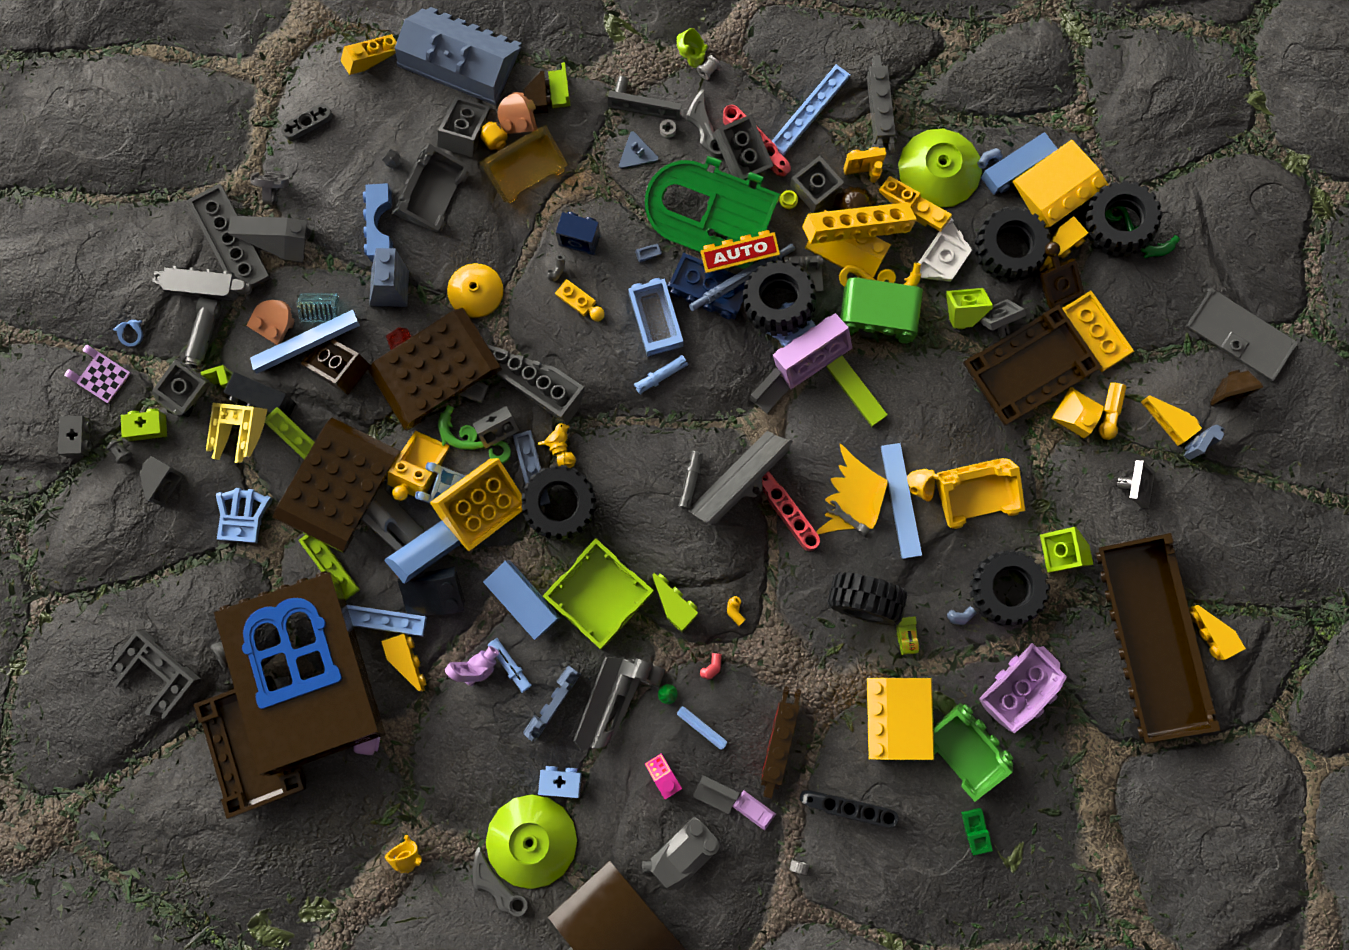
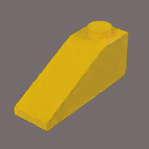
[1141,395,1202,446]

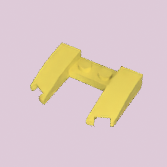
[206,403,267,463]

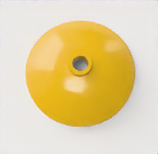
[447,263,504,318]

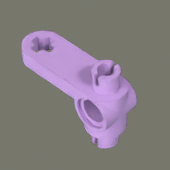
[445,646,499,686]

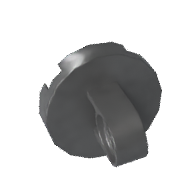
[250,172,289,205]

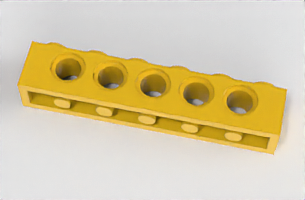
[802,202,917,244]

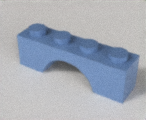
[363,183,393,262]

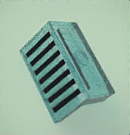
[296,293,339,322]

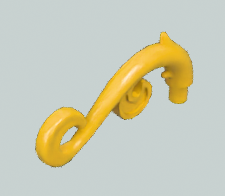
[839,263,922,287]

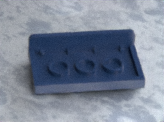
[667,252,745,319]

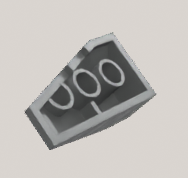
[228,216,308,263]

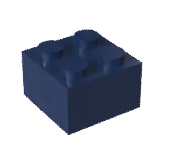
[556,212,600,255]

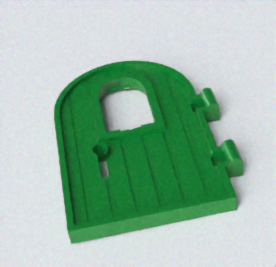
[645,156,780,269]

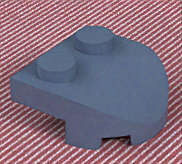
[1183,425,1225,460]

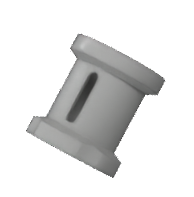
[697,55,721,80]

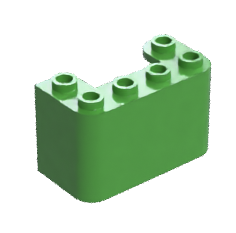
[840,278,923,343]

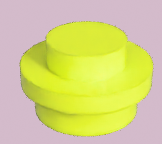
[779,191,798,209]

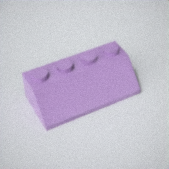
[773,313,852,389]

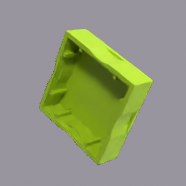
[543,538,654,650]

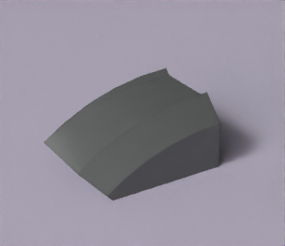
[152,359,211,415]

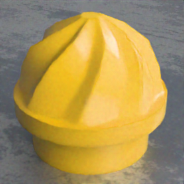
[557,451,576,468]

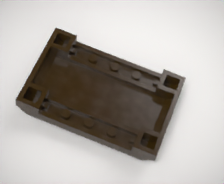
[963,305,1102,426]
[368,308,502,431]
[273,418,401,553]
[194,676,306,819]

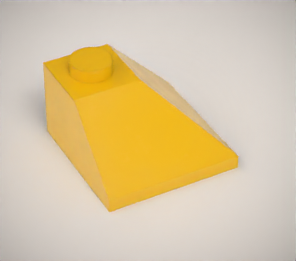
[1051,387,1104,438]

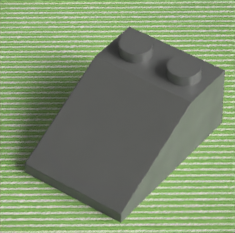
[437,97,491,157]

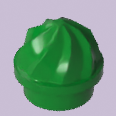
[658,684,678,704]

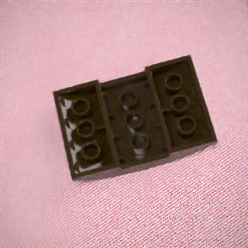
[548,860,686,950]

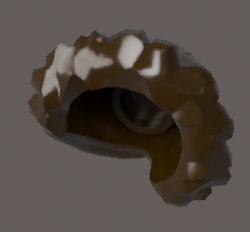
[833,186,874,211]

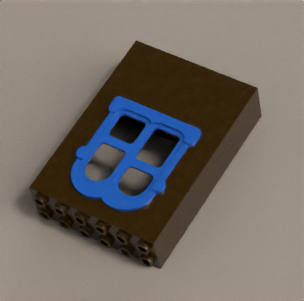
[214,571,386,777]

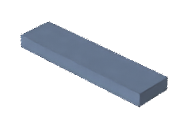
[513,430,550,506]

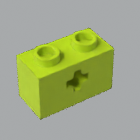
[121,409,167,441]

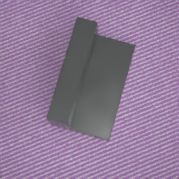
[750,368,790,414]
[693,775,739,814]

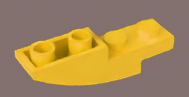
[879,176,952,232]

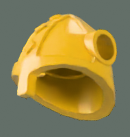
[907,469,939,501]
[385,835,422,873]

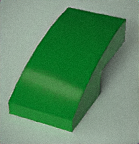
[961,808,993,856]

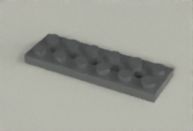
[187,184,271,295]

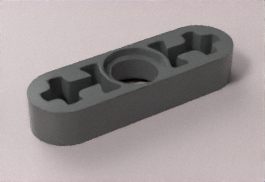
[281,104,332,140]

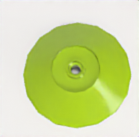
[898,129,982,208]
[486,794,577,889]

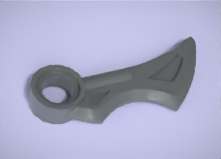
[686,89,723,158]
[473,847,529,917]

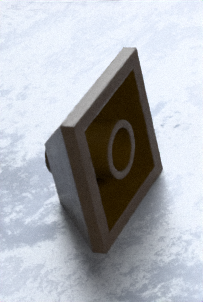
[1210,370,1263,406]

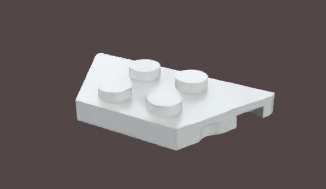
[918,218,972,282]

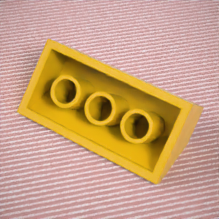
[805,210,891,279]

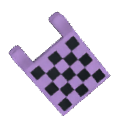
[65,345,131,404]

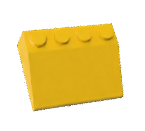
[1013,140,1108,228]
[430,458,522,551]
[867,678,934,760]

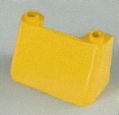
[936,458,1025,529]

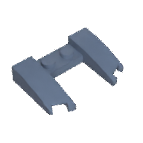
[523,665,581,741]

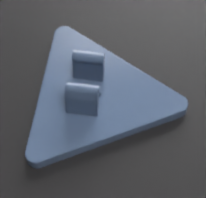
[619,131,658,169]

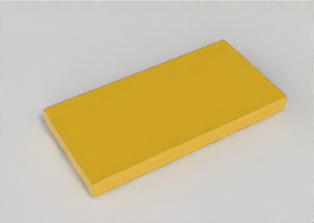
[1062,291,1135,372]

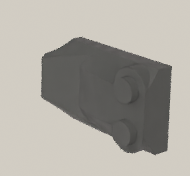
[650,817,721,890]

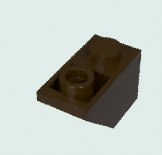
[524,71,551,114]

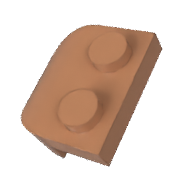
[498,92,537,134]
[247,300,294,345]

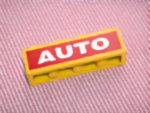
[700,230,780,273]

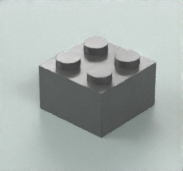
[790,156,844,213]

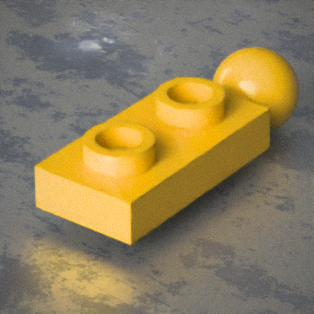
[555,279,605,321]

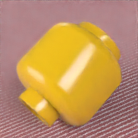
[480,122,508,150]

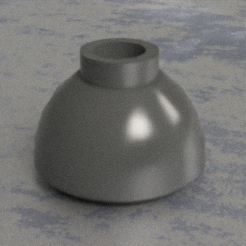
[210,642,228,668]

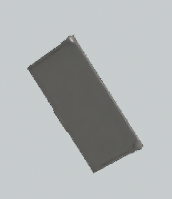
[1186,288,1298,382]

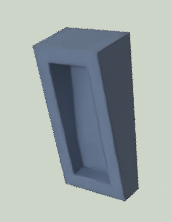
[635,243,661,263]

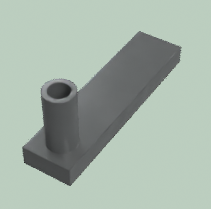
[608,76,681,120]

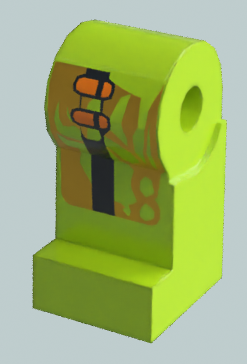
[896,616,919,655]

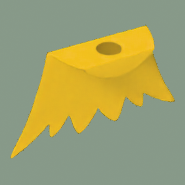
[816,444,887,534]

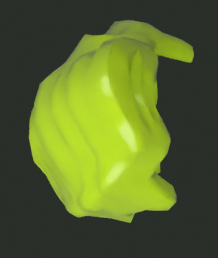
[677,28,708,68]

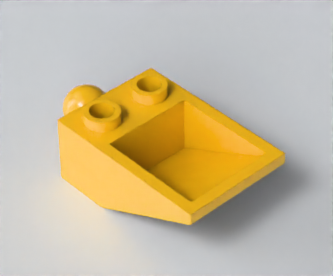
[388,431,450,501]

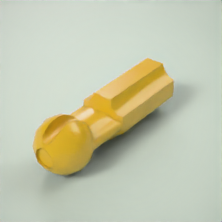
[1099,383,1127,440]

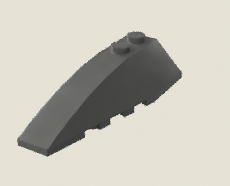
[487,344,585,425]

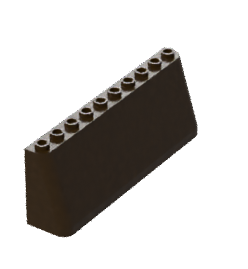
[1096,533,1221,743]

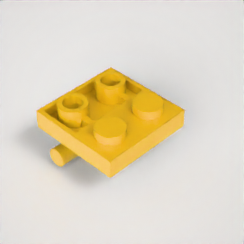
[843,147,886,183]

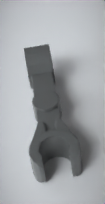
[826,500,869,536]

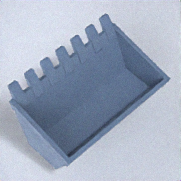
[395,7,522,105]

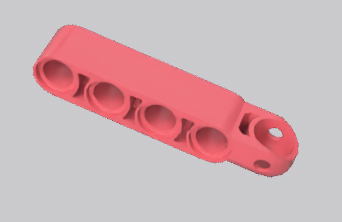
[723,105,791,176]
[762,471,820,551]

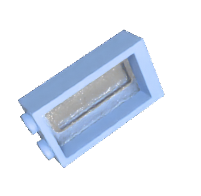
[628,278,683,357]

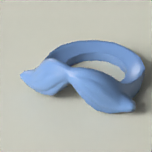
[113,320,143,347]

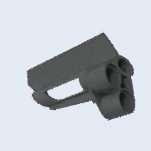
[361,489,425,551]
[574,657,666,751]

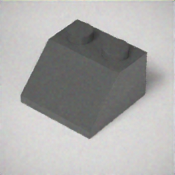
[140,456,184,507]

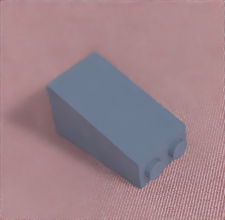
[369,248,409,307]

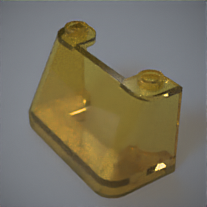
[479,125,568,203]

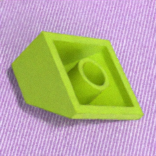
[946,288,993,329]
[1040,527,1093,573]

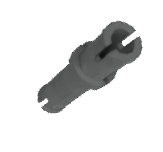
[678,450,704,509]

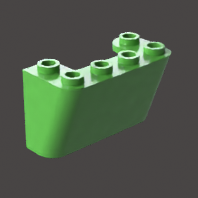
[933,703,1013,802]

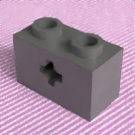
[473,406,520,449]
[58,416,92,458]

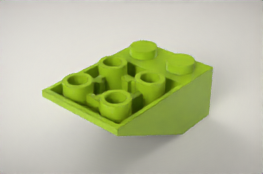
[652,573,698,633]

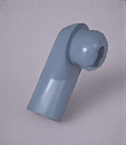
[977,148,1003,168]
[947,606,977,625]

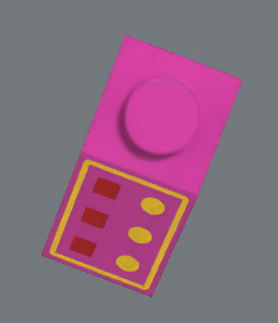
[645,753,682,799]

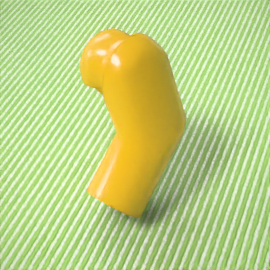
[727,596,746,626]

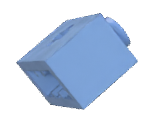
[538,766,582,798]

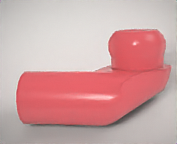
[700,653,722,679]

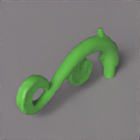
[438,405,511,464]

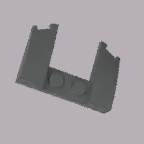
[106,629,201,719]

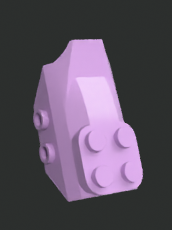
[979,643,1067,733]

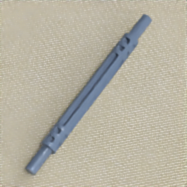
[689,244,795,311]

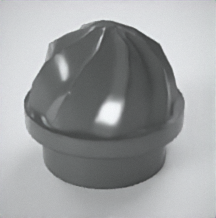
[382,149,401,168]

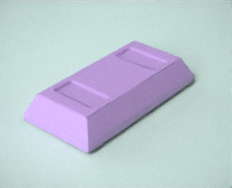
[732,790,776,830]

